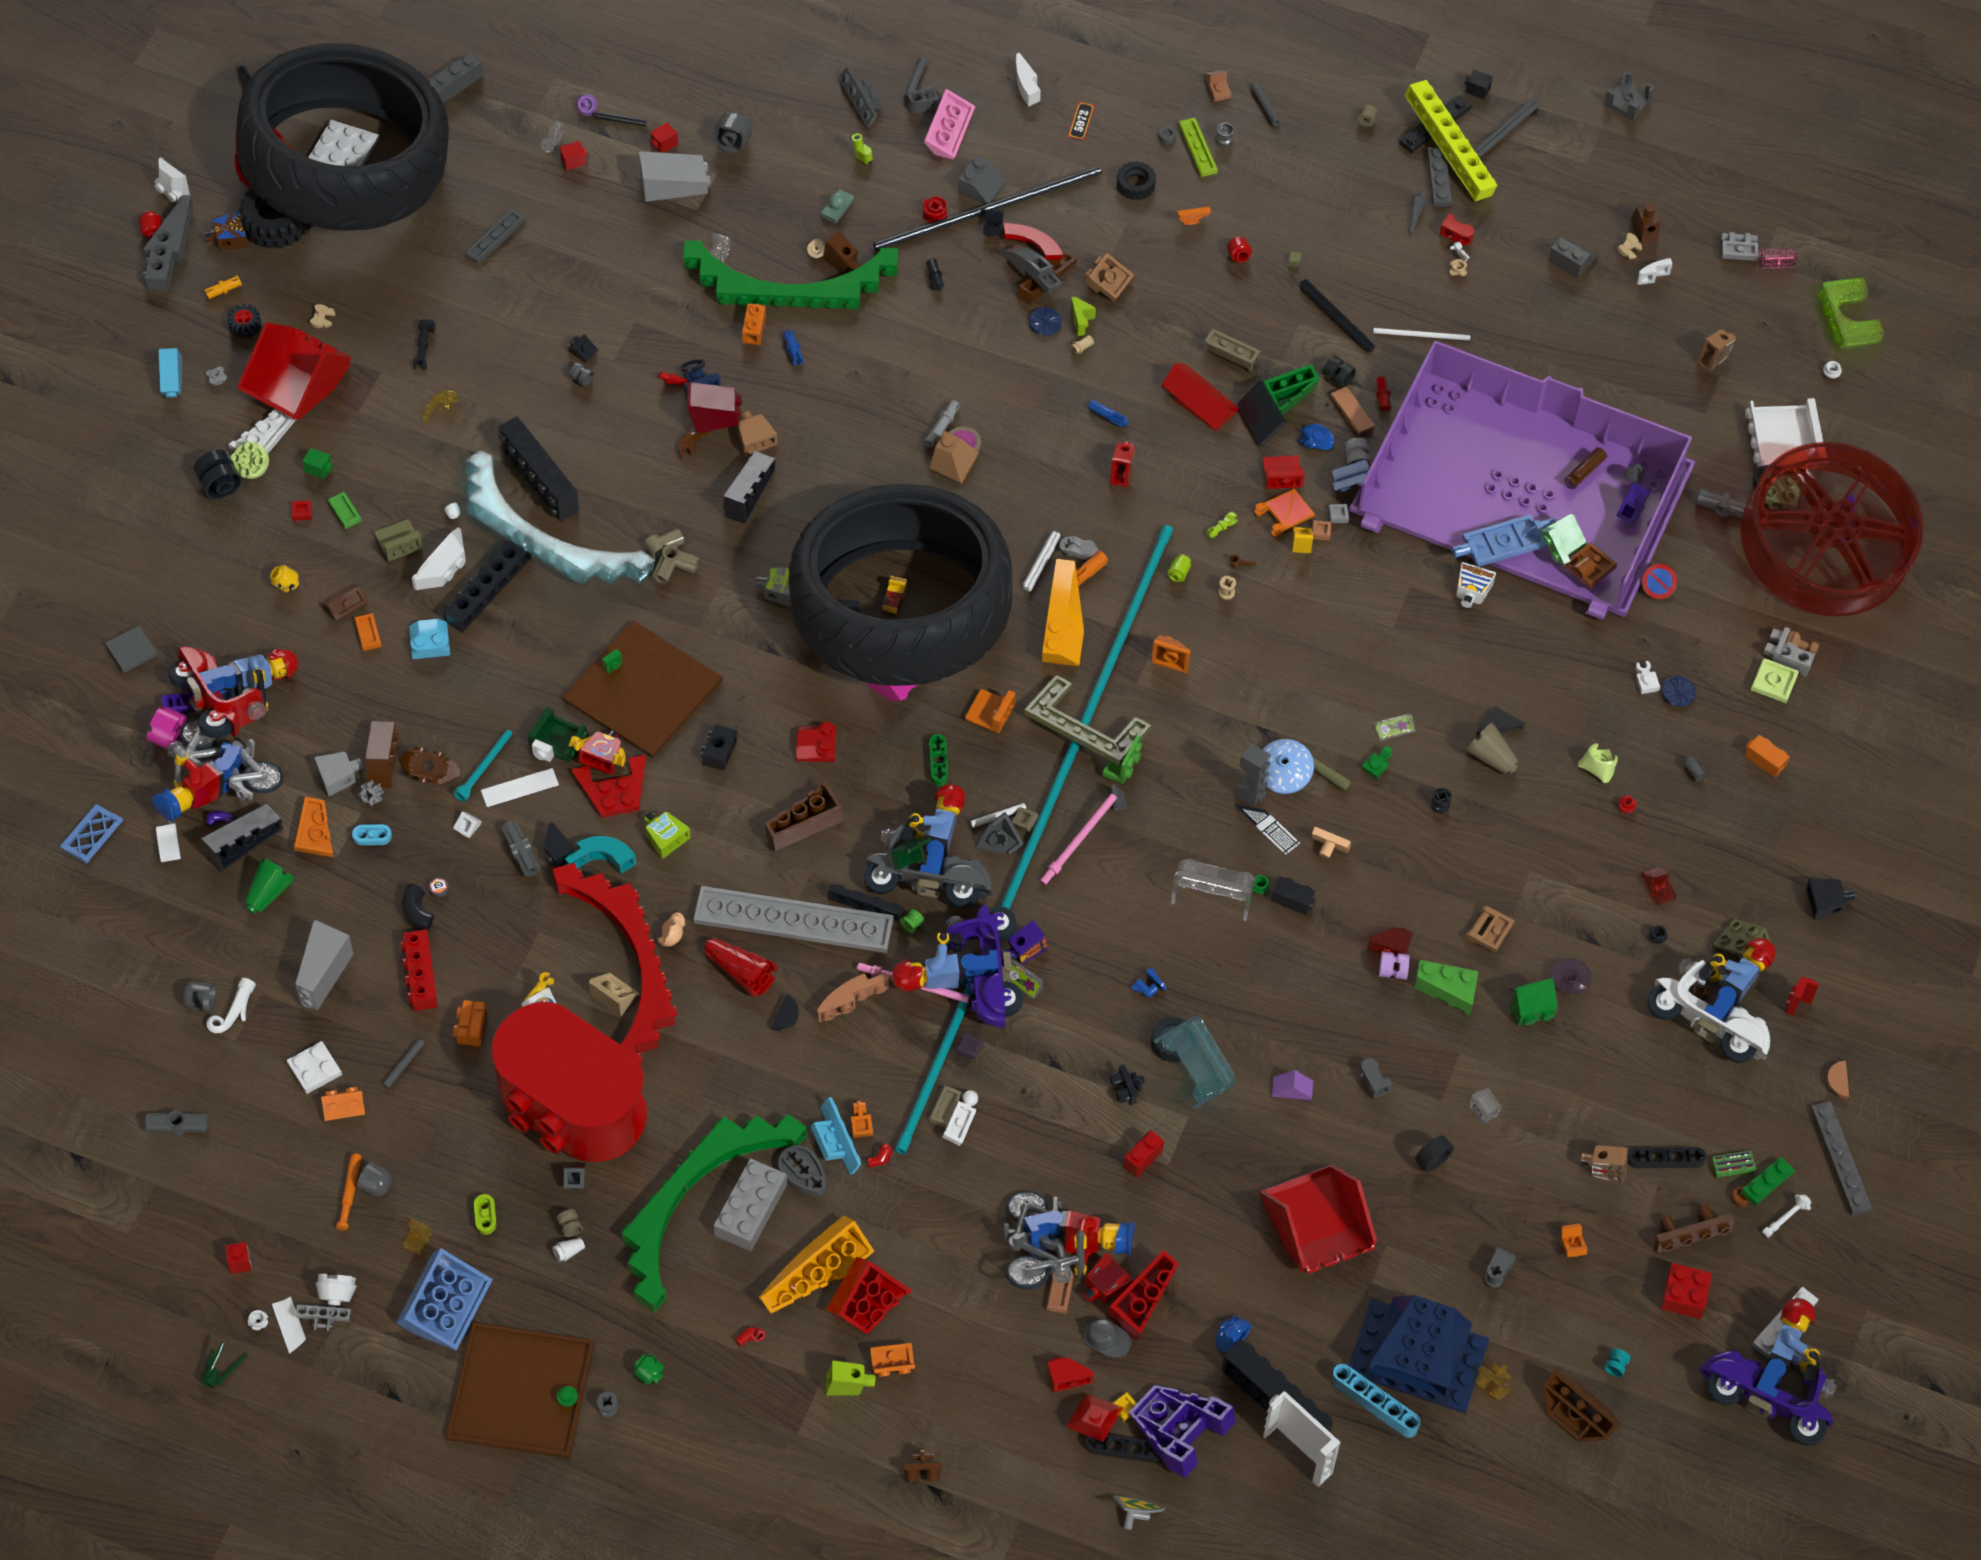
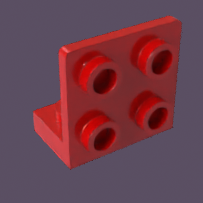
[1262,455,1305,489]

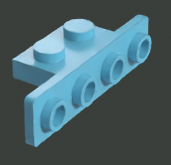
[811,1097,861,1175]

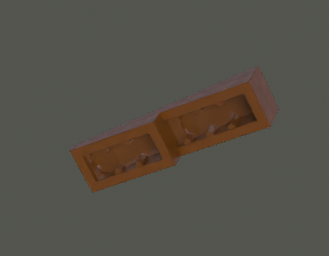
[1017,250,1077,305]

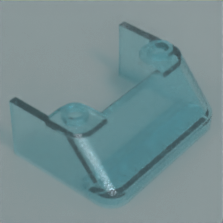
[1154,1015,1237,1109]

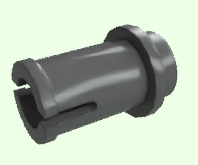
[1683,756,1706,781]

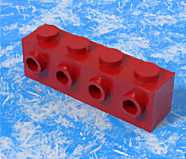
[401,929,438,1011]

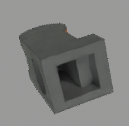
[1360,1058,1393,1099]

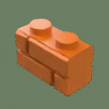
[453,1000,488,1047]

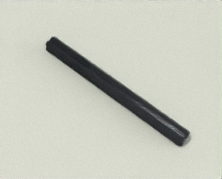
[1300,279,1375,353]

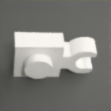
[1635,661,1660,694]

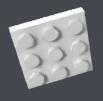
[308,120,379,166]

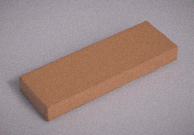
[1331,386,1375,436]

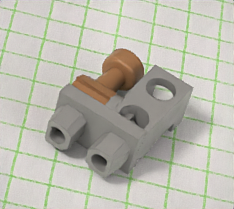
[1764,627,1820,677]

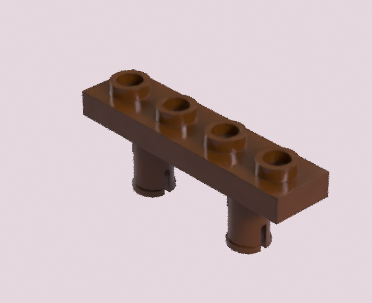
[1654,1204,1734,1253]

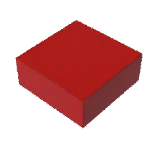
[292,500,312,521]

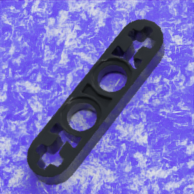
[1628,1147,1707,1168]
[1085,1435,1162,1463]

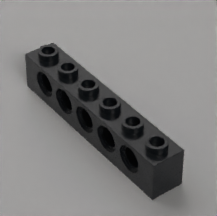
[443,536,532,633]

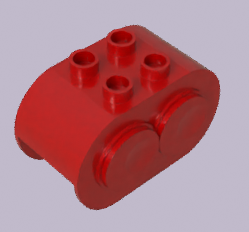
[492,1002,647,1162]

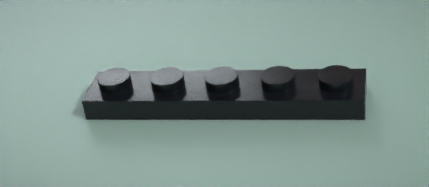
[1399,95,1472,154]

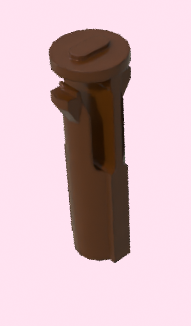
[1564,447,1608,489]

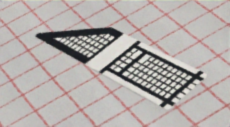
[1235,804,1300,854]

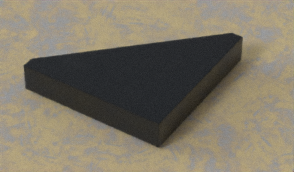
[1477,706,1525,735]

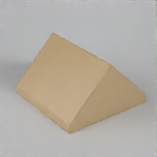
[589,973,640,1017]

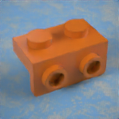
[321,1086,365,1121]
[870,1342,915,1377]

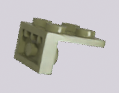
[375,519,423,562]
[1713,919,1771,960]

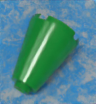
[244,858,295,914]

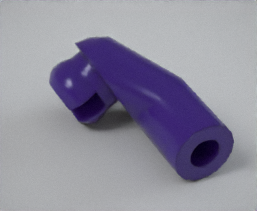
[206,811,237,825]

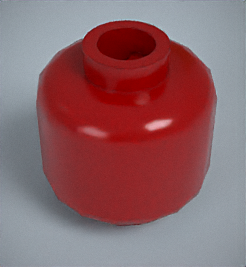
[138,211,162,239]
[1226,237,1252,263]

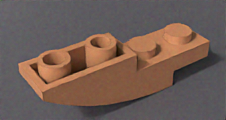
[817,973,889,1022]

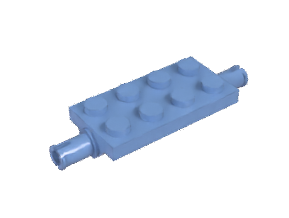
[1451,514,1557,567]

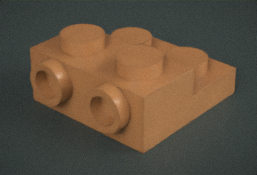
[1084,253,1134,302]

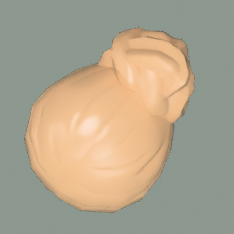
[658,912,686,947]

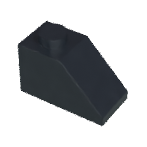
[544,822,575,868]

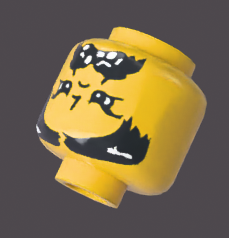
[270,565,299,593]

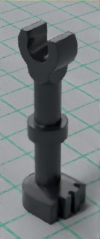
[413,319,436,370]

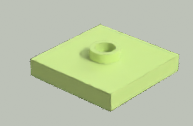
[1751,658,1799,703]

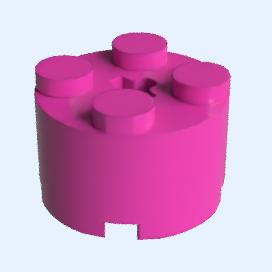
[147,706,187,751]

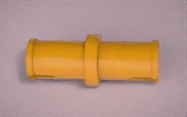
[204,275,242,300]

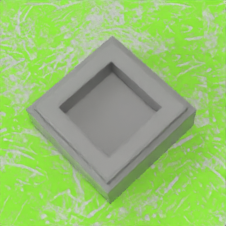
[1328,504,1349,523]

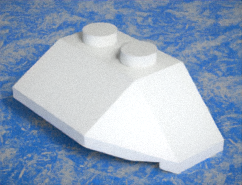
[412,527,466,590]

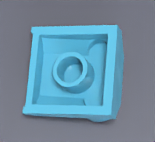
[409,619,450,659]

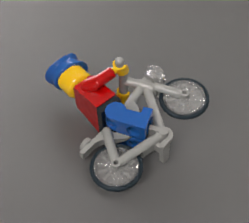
[152,718,283,823]

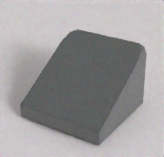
[1110,785,1128,811]

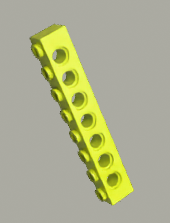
[1404,80,1498,201]

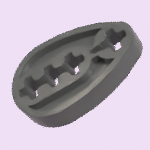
[778,1145,826,1196]

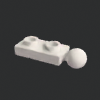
[942,1090,978,1146]

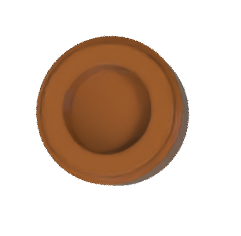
[1731,1186,1750,1207]

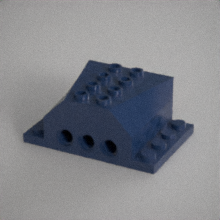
[1349,1295,1489,1414]

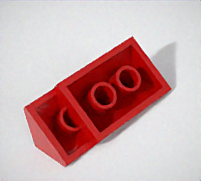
[1161,363,1239,432]

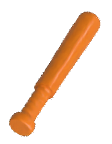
[336,1153,362,1231]

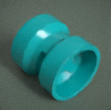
[1604,1348,1631,1377]

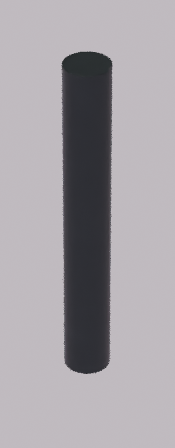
[594,111,647,126]

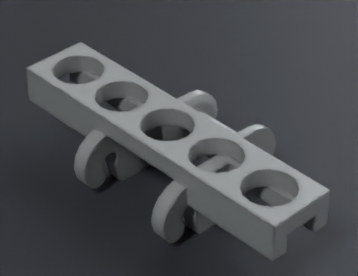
[295,1304,351,1331]

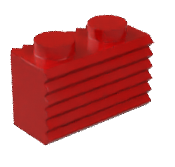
[1122,1130,1164,1178]

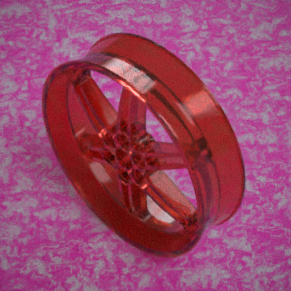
[1741,442,1924,617]

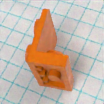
[965,689,1016,734]

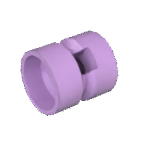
[1379,951,1410,980]

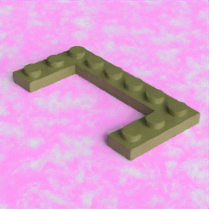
[1024,675,1151,765]

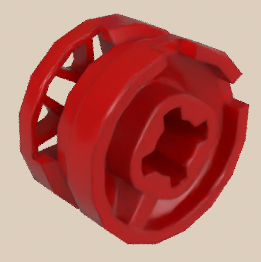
[923,196,947,223]

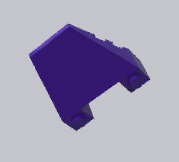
[1129,1385,1236,1478]

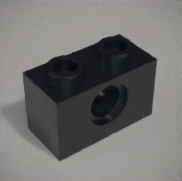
[700,724,738,771]

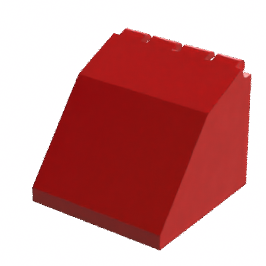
[237,322,351,420]
[1259,1164,1377,1274]

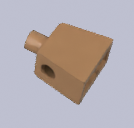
[738,411,777,456]

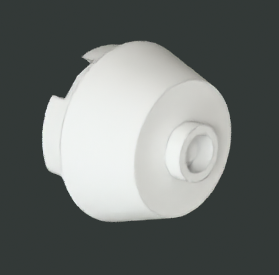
[315,1274,357,1306]

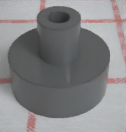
[1624,464,1643,483]

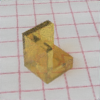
[402,1218,432,1255]

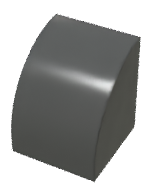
[564,1163,586,1188]

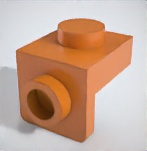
[1561,1224,1587,1257]

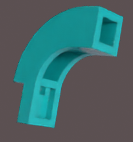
[565,836,636,874]

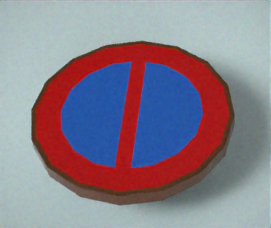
[1641,563,1678,600]

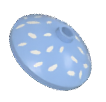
[1263,739,1314,794]

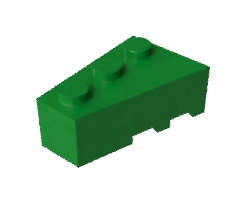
[1263,364,1320,415]

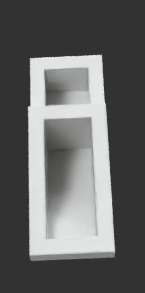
[1016,53,1041,107]

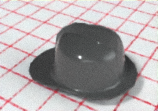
[1083,1319,1131,1358]

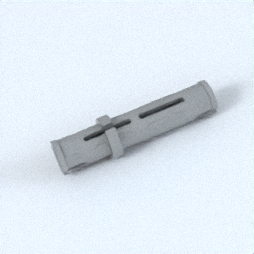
[924,400,960,448]

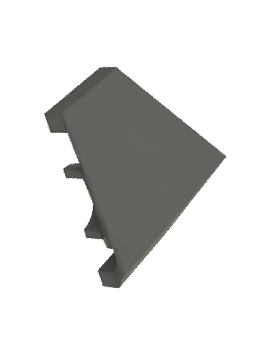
[976,812,1024,855]

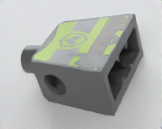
[755,567,791,607]

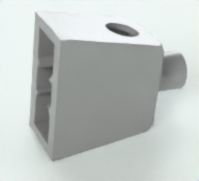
[315,752,364,796]

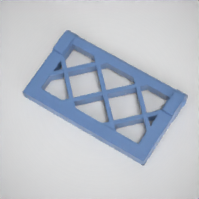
[60,804,123,864]

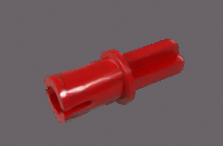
[1376,376,1392,412]

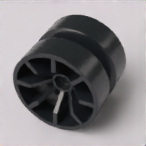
[194,450,242,499]

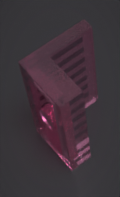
[1758,248,1798,268]

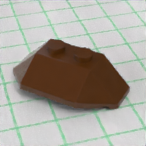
[1542,1369,1621,1442]

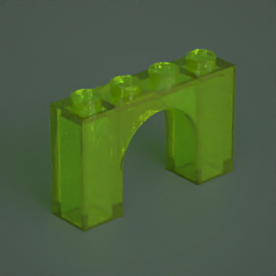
[1818,277,1884,349]

